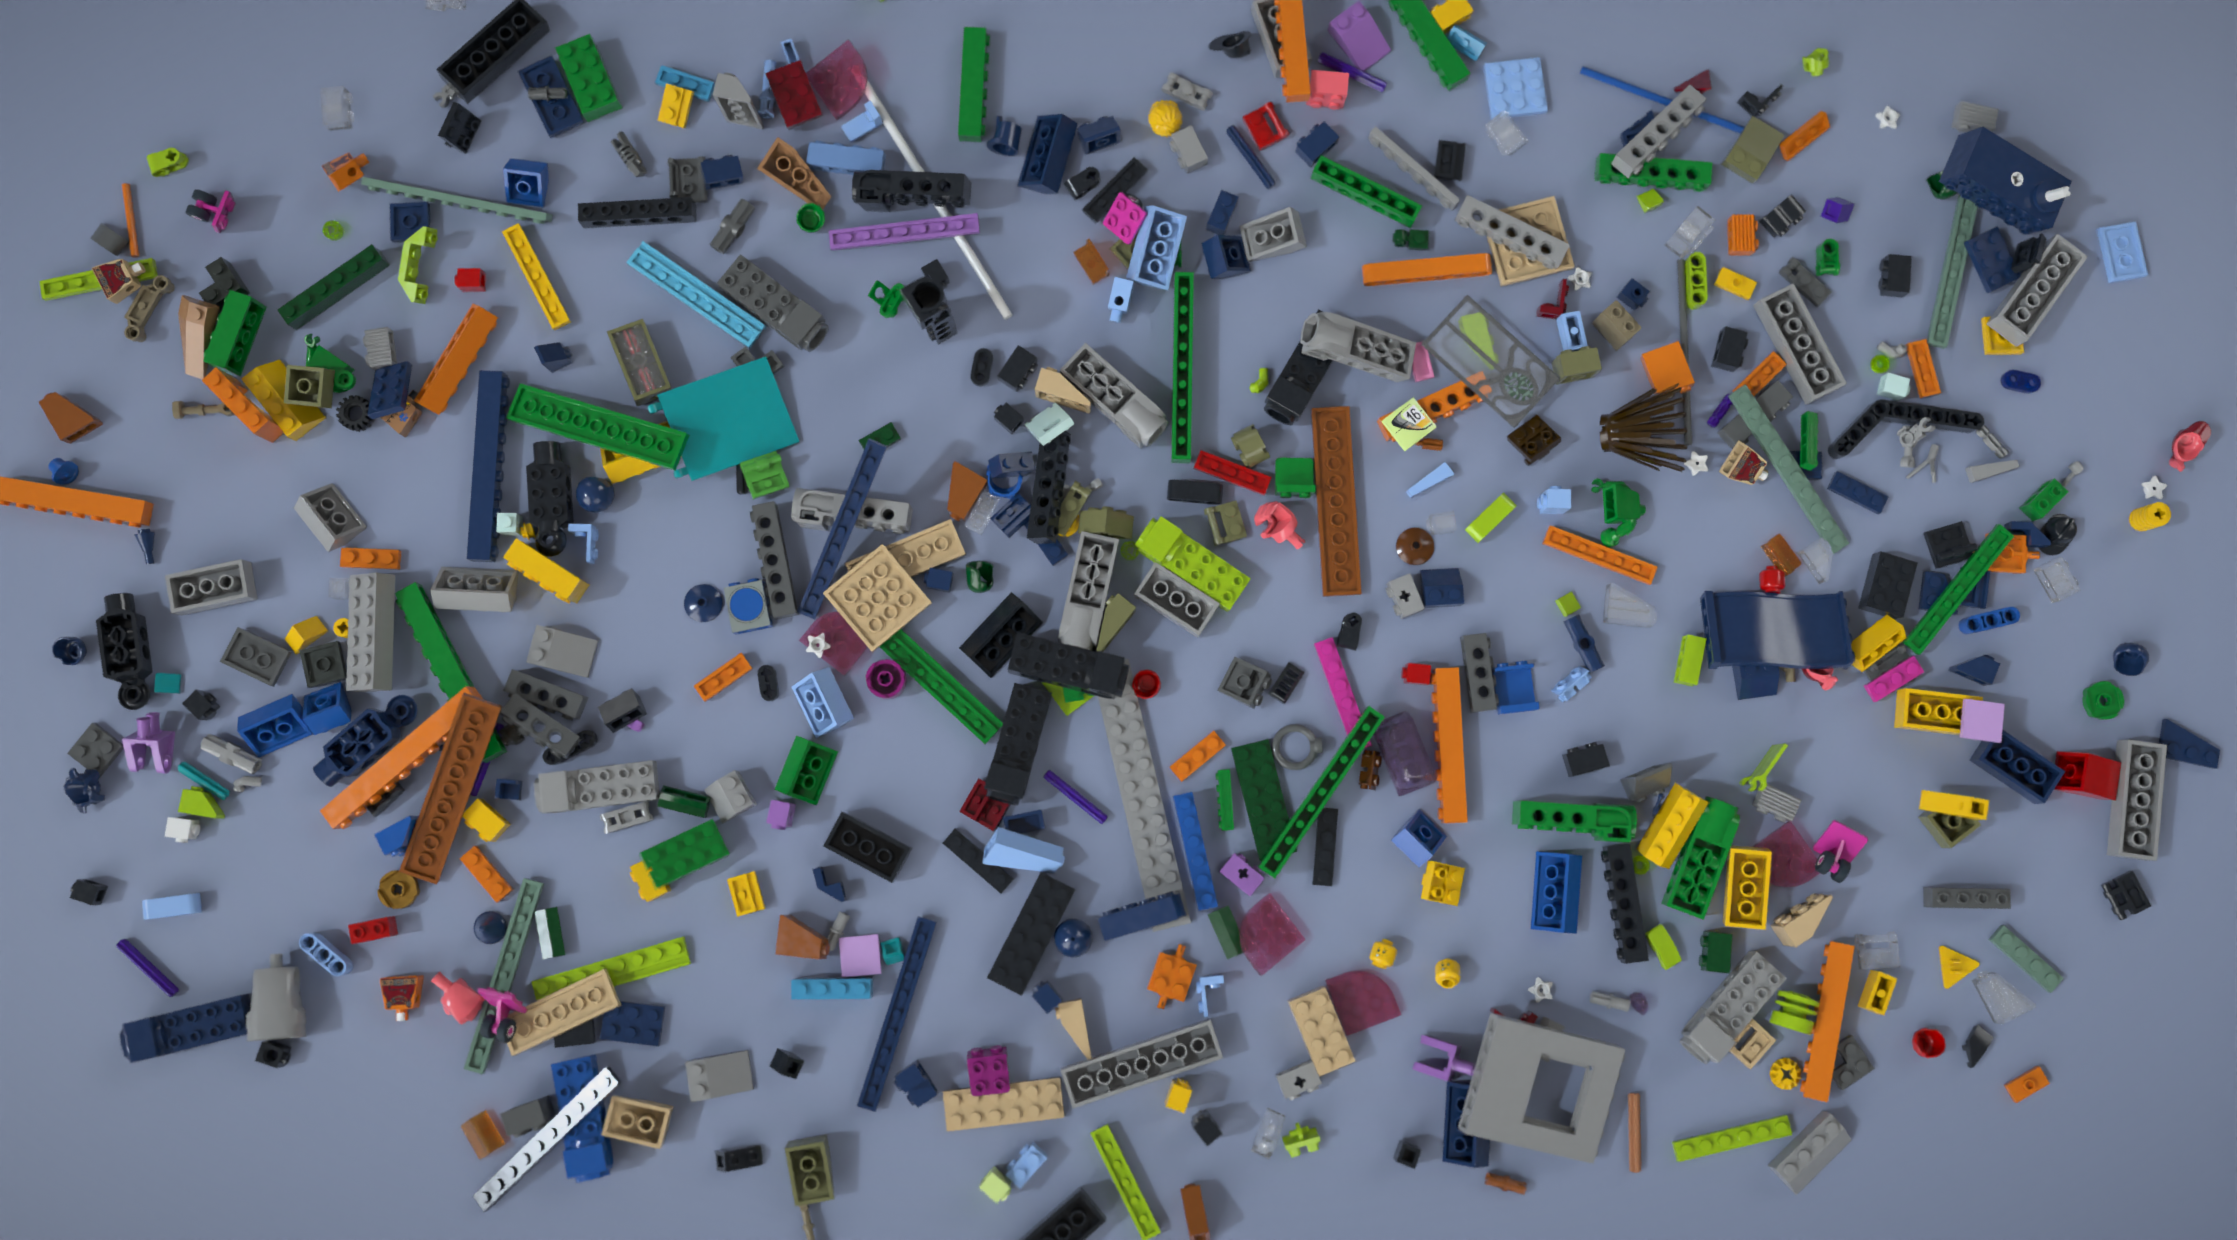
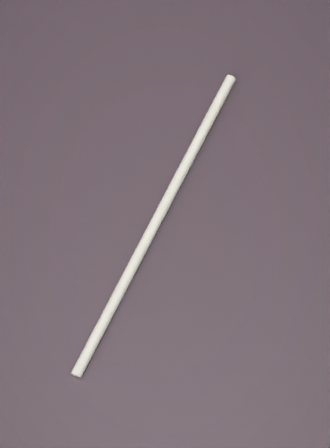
[851,66,1013,320]

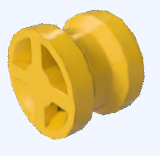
[333,618,348,639]

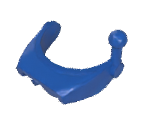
[986,465,1023,499]

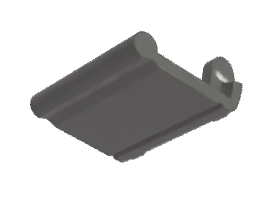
[668,156,708,203]
[1864,643,1922,698]

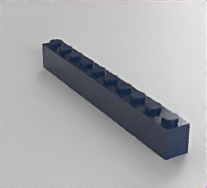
[467,370,510,562]

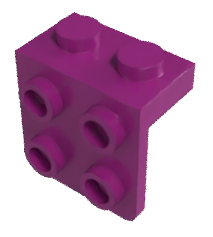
[967,1045,1010,1096]

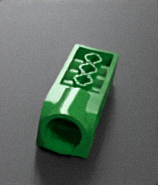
[1661,796,1740,920]
[1512,801,1637,842]

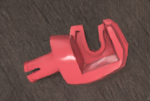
[1254,501,1305,549]
[431,972,485,1025]

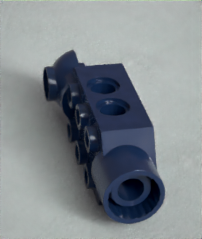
[313,695,418,787]

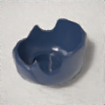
[52,636,87,665]

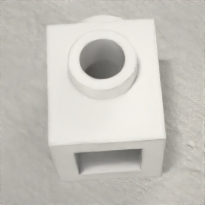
[164,817,200,843]

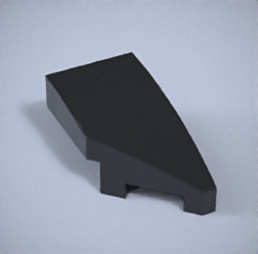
[1962,1025,1994,1068]

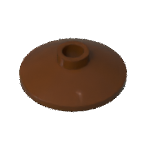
[1396,528,1434,565]

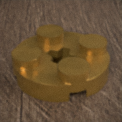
[378,870,420,909]

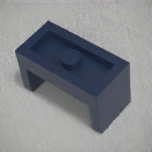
[1003,809,1046,834]

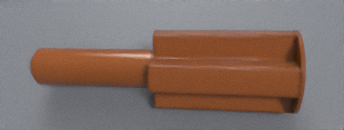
[1415,438,1443,451]

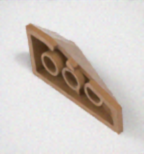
[757,137,831,210]
[178,295,220,379]

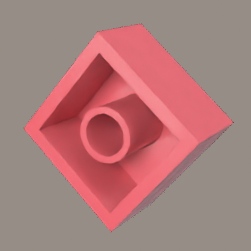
[1306,70,1349,110]

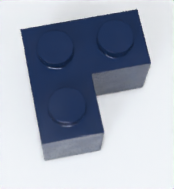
[894,1059,939,1108]

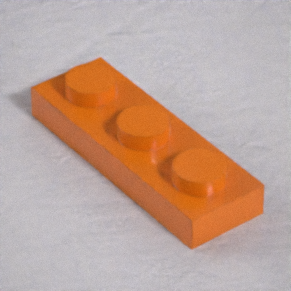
[1779,111,1830,161]
[1905,339,1941,399]
[1732,351,1787,396]
[340,548,401,570]
[694,653,753,702]
[1169,731,1226,782]
[459,846,514,903]

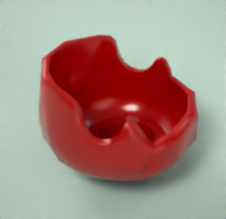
[1132,669,1161,699]
[1912,1028,1946,1058]

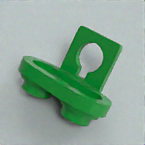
[868,280,905,318]

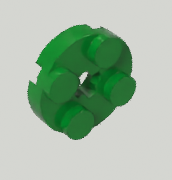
[2082,681,2124,720]

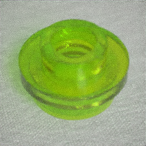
[1870,355,1890,374]
[1632,855,1650,875]

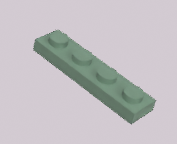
[1988,925,2064,993]

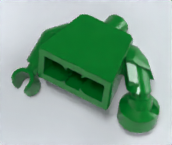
[304,333,356,393]
[1591,478,1646,548]

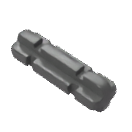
[1976,425,2008,459]

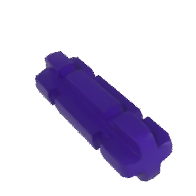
[1707,394,1733,428]

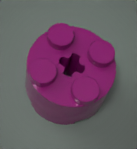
[866,659,907,699]

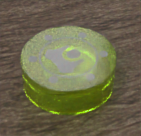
[323,220,344,241]
[1120,541,1139,561]

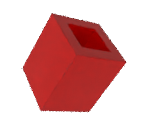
[454,268,486,292]
[1401,663,1431,686]

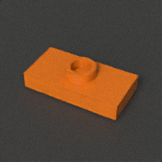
[2004,1066,2050,1103]

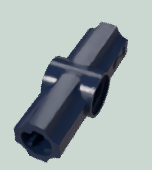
[1564,614,1605,673]

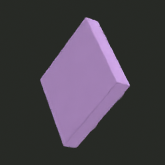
[1960,699,2005,743]
[839,934,882,977]

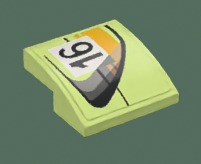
[1381,397,1437,451]

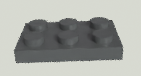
[220,627,292,687]

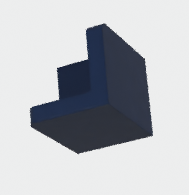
[495,779,523,800]

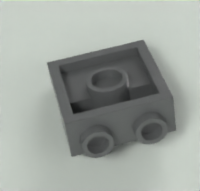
[1217,657,1272,709]

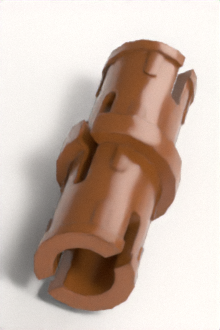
[1485,1172,1527,1195]

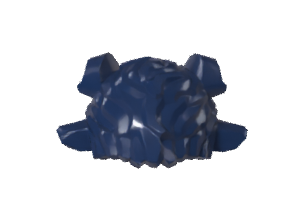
[63,768,105,814]

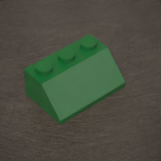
[774,735,838,806]

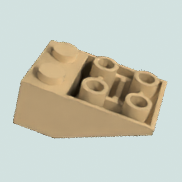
[1770,893,1833,947]

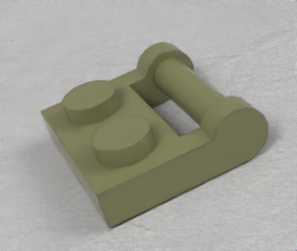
[1204,500,1247,546]

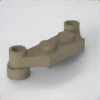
[124,275,175,342]

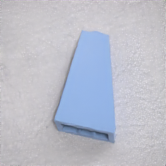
[982,827,1065,873]

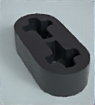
[757,665,779,701]

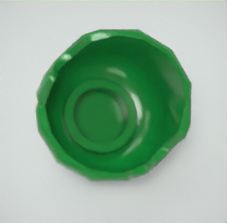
[796,203,825,233]

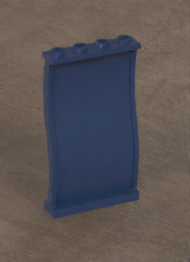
[1700,591,1855,669]

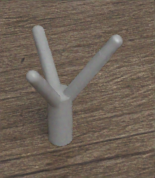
[1906,444,1939,483]

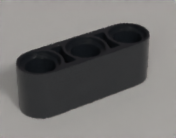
[1167,479,1223,505]

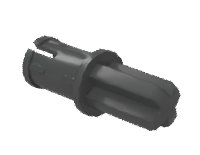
[528,86,568,101]

